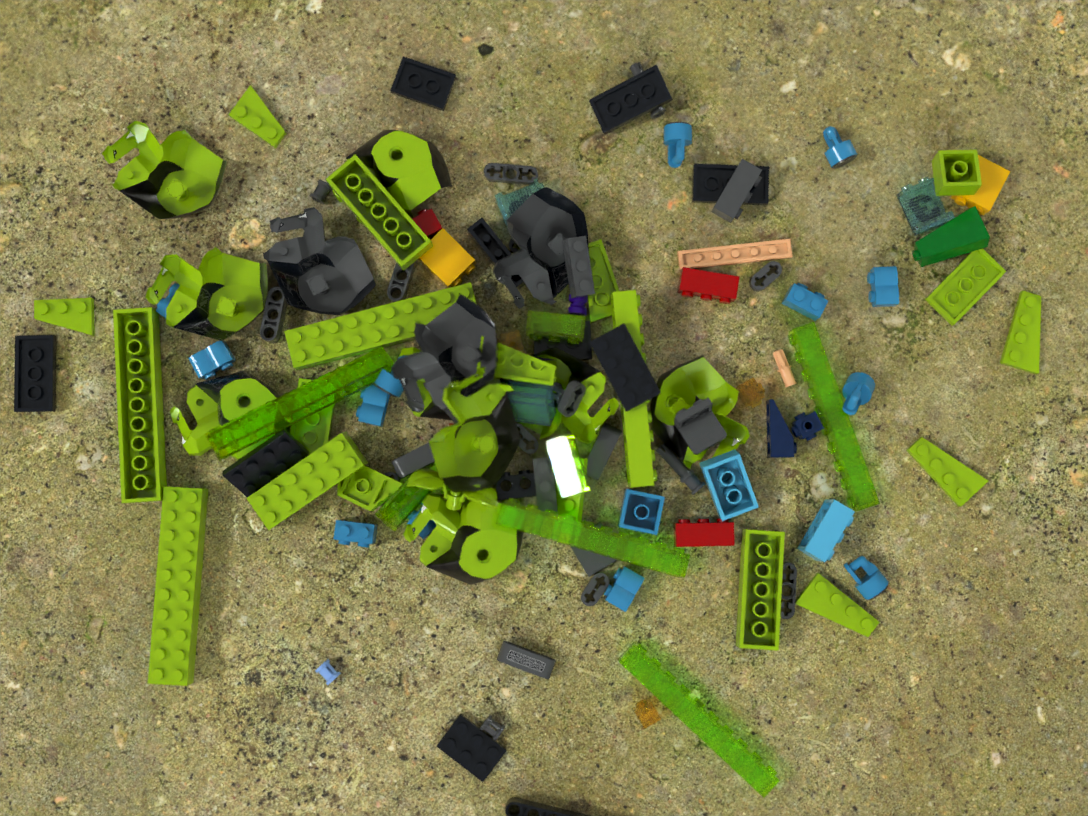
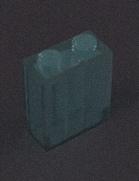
[504,380,556,426]

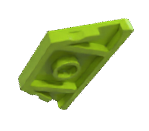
[337,465,404,512]

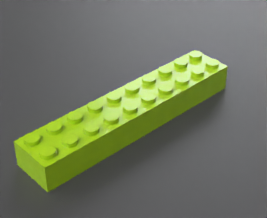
[284,282,477,371]
[610,290,657,488]
[113,307,167,503]
[148,486,209,686]

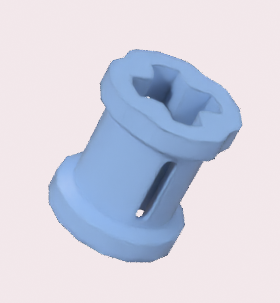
[315,659,341,685]

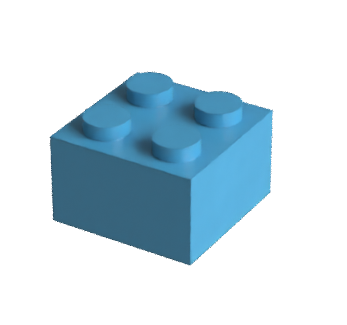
[617,489,665,535]

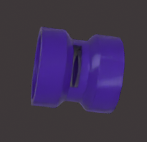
[568,294,588,316]

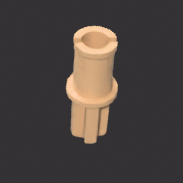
[773,349,797,388]

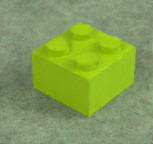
[932,150,982,196]

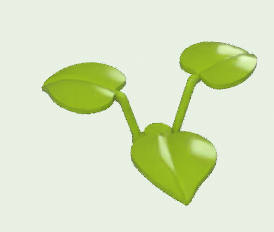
[407,469,498,511]

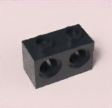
[496,470,536,500]

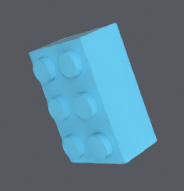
[699,449,759,521]
[797,499,855,562]

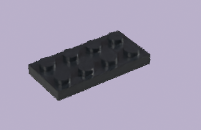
[589,65,673,135]
[692,163,769,205]
[590,324,661,412]
[14,335,56,412]
[222,428,309,497]

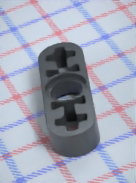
[484,163,538,185]
[780,562,797,619]

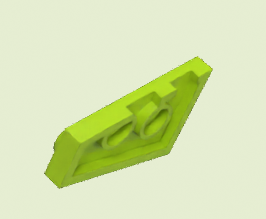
[229,85,286,149]
[34,298,95,336]

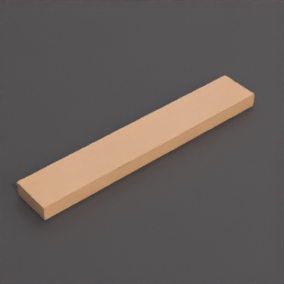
[677,239,793,271]

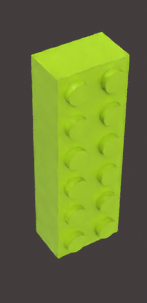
[326,154,433,271]
[246,431,368,531]
[736,529,785,651]

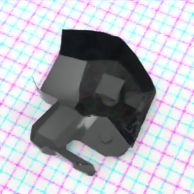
[493,187,589,309]
[263,207,376,315]
[391,293,498,412]

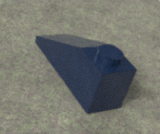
[766,399,797,458]

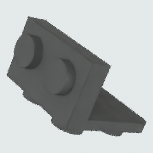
[674,398,727,455]

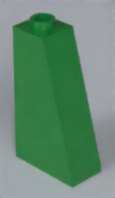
[912,206,990,267]

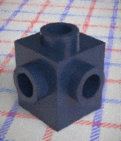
[791,411,824,441]

